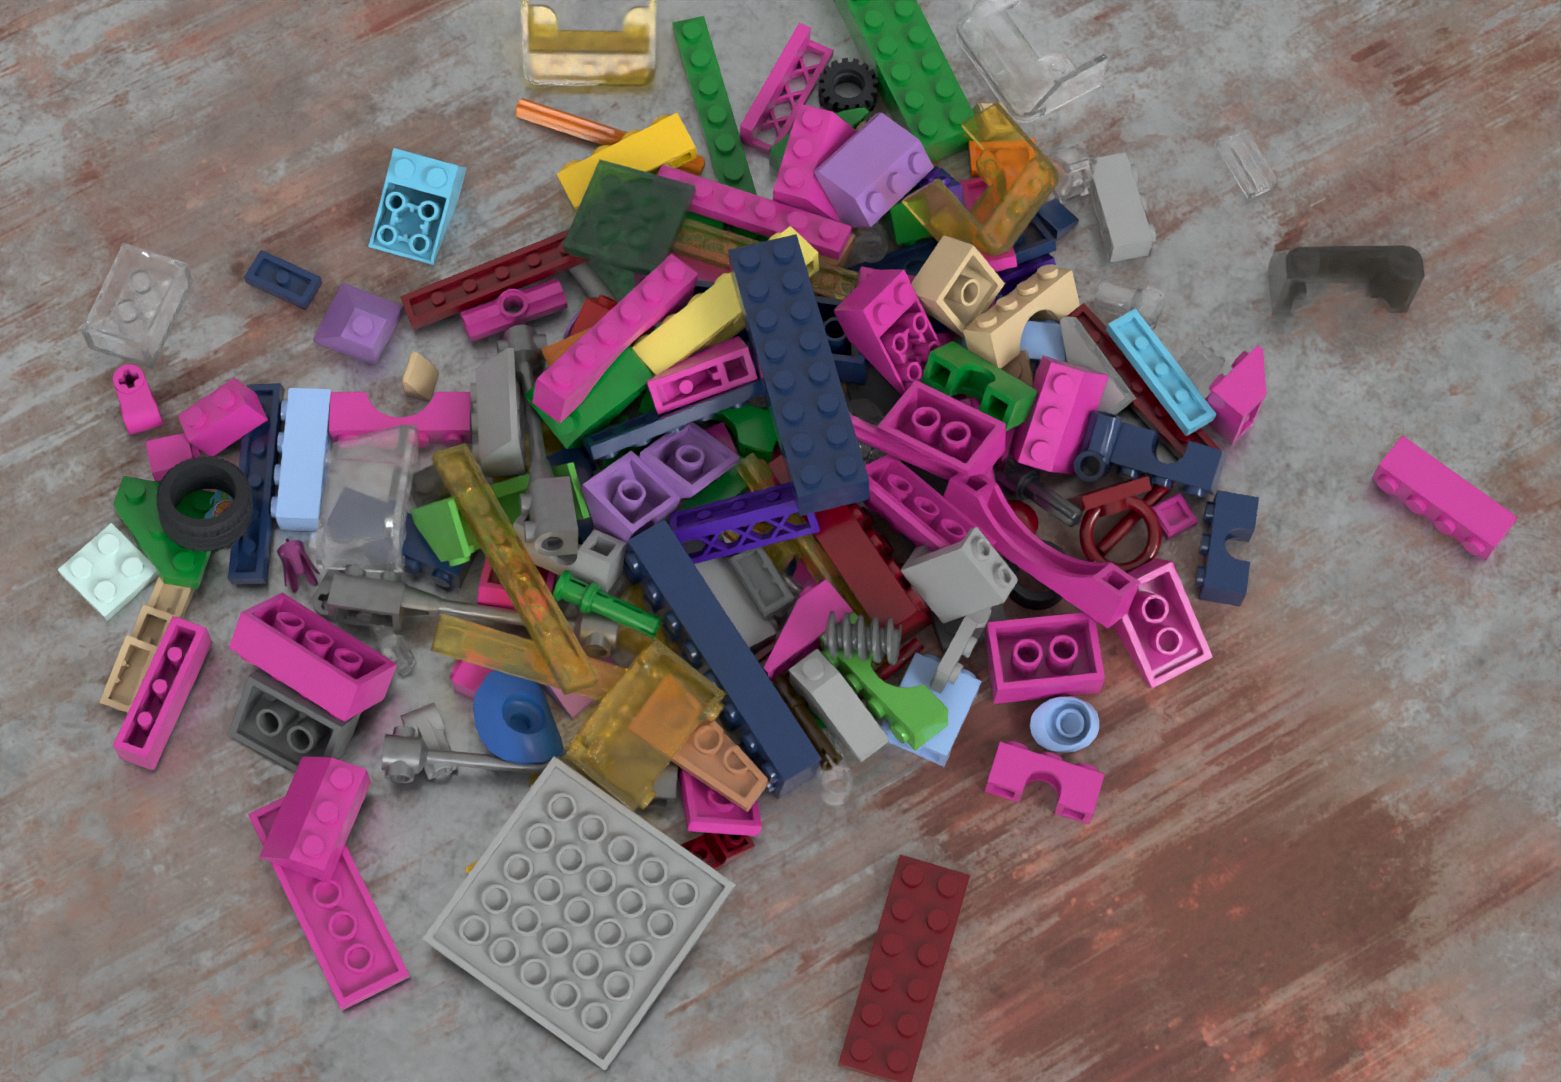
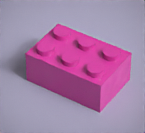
[984,612,1105,704]

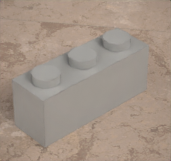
[1084,152,1156,263]

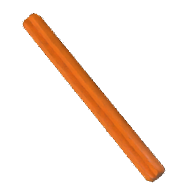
[515,98,705,176]

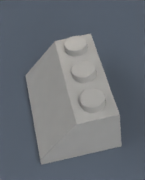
[470,348,525,477]

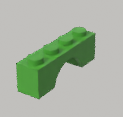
[820,612,948,751]

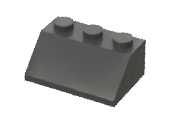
[228,668,361,772]

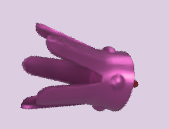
[277,538,320,593]

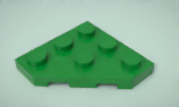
[113,476,215,590]

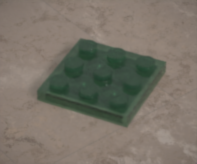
[562,159,696,276]

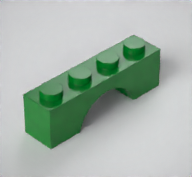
[638,387,779,466]

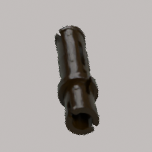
[770,674,842,771]

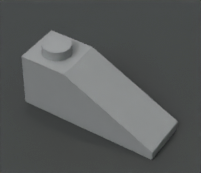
[1059,316,1136,415]
[789,649,889,762]

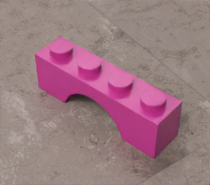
[329,392,473,448]

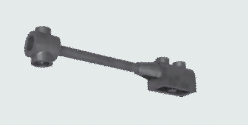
[497,325,578,556]
[327,566,620,659]
[381,726,678,809]

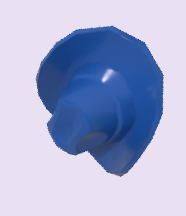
[473,665,564,765]

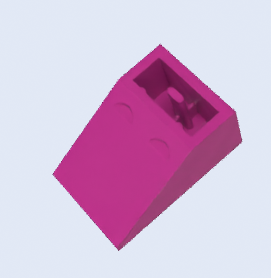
[833,269,941,396]

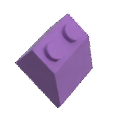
[581,450,681,554]

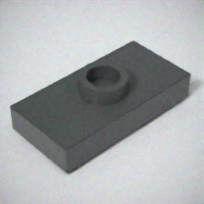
[728,547,795,620]

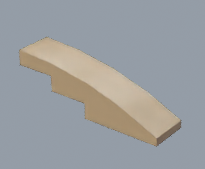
[99,577,195,713]

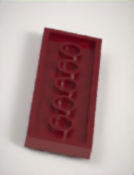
[838,854,970,1082]

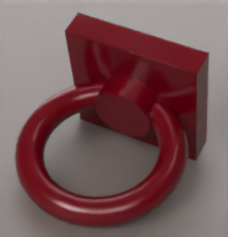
[1067,476,1162,573]

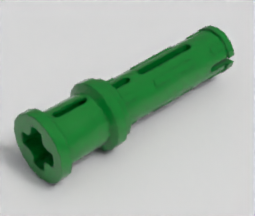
[553,570,662,639]

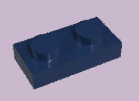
[244,250,322,310]

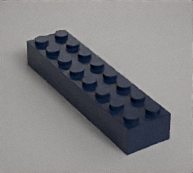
[728,234,869,516]
[623,519,822,800]

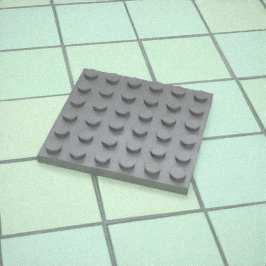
[422,756,736,1071]

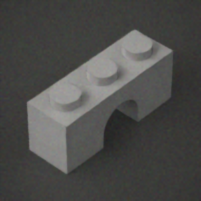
[510,515,626,593]

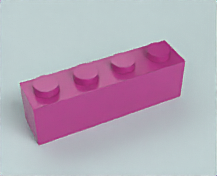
[1372,435,1518,560]
[113,616,213,771]

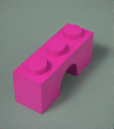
[985,741,1105,824]

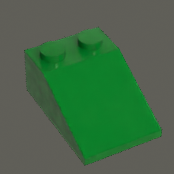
[524,345,655,449]

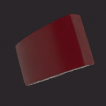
[680,832,755,870]

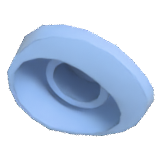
[1030,697,1100,753]

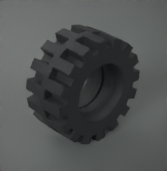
[818,58,878,113]

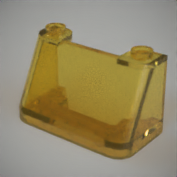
[559,638,726,811]

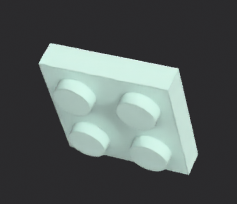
[57,523,158,621]

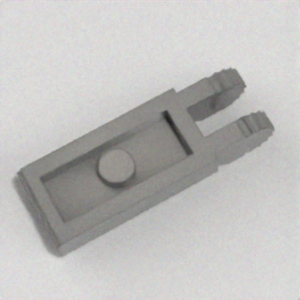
[929,607,992,694]

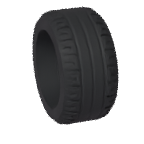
[156,456,254,552]

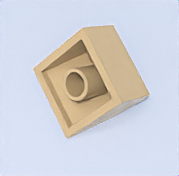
[911,235,1005,338]

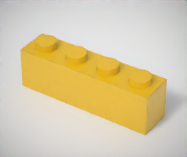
[556,113,698,218]

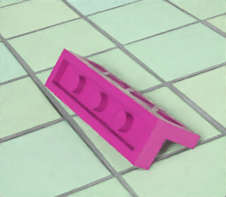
[740,23,834,156]

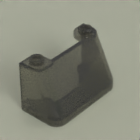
[1268,245,1425,315]

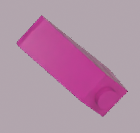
[646,336,758,415]
[763,579,853,681]

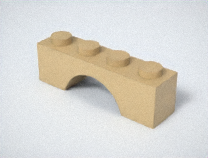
[963,264,1080,369]

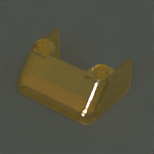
[521,0,657,87]
[902,101,1058,256]

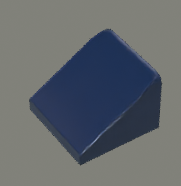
[1033,198,1079,242]

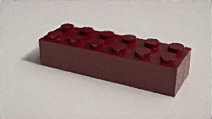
[768,454,935,645]

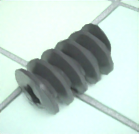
[824,611,902,665]

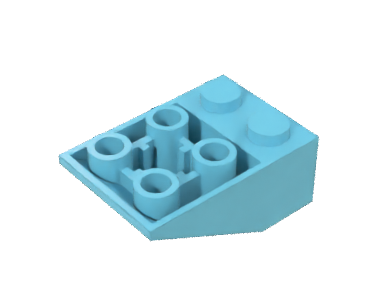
[368,148,467,265]

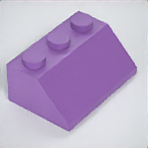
[813,113,934,227]

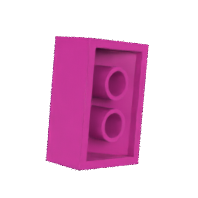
[773,104,857,222]
[1010,355,1109,474]
[877,380,1006,476]
[259,757,371,883]

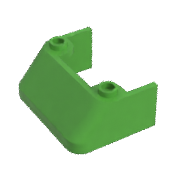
[410,462,590,567]

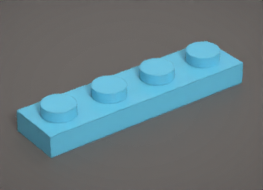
[1106,308,1216,436]

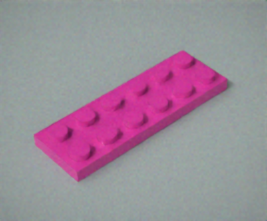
[248,796,410,1011]

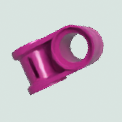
[113,364,164,436]

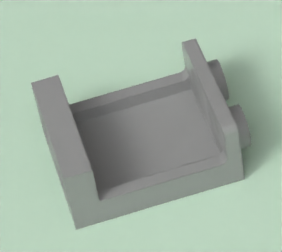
[901,527,1018,623]

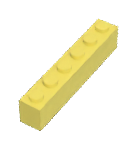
[632,226,819,376]

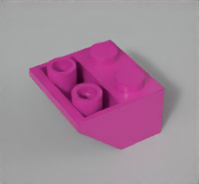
[1205,345,1267,445]

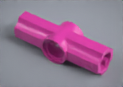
[460,278,568,342]

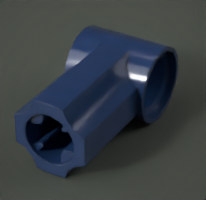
[1074,410,1123,482]

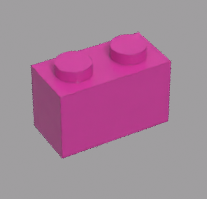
[178,377,268,457]

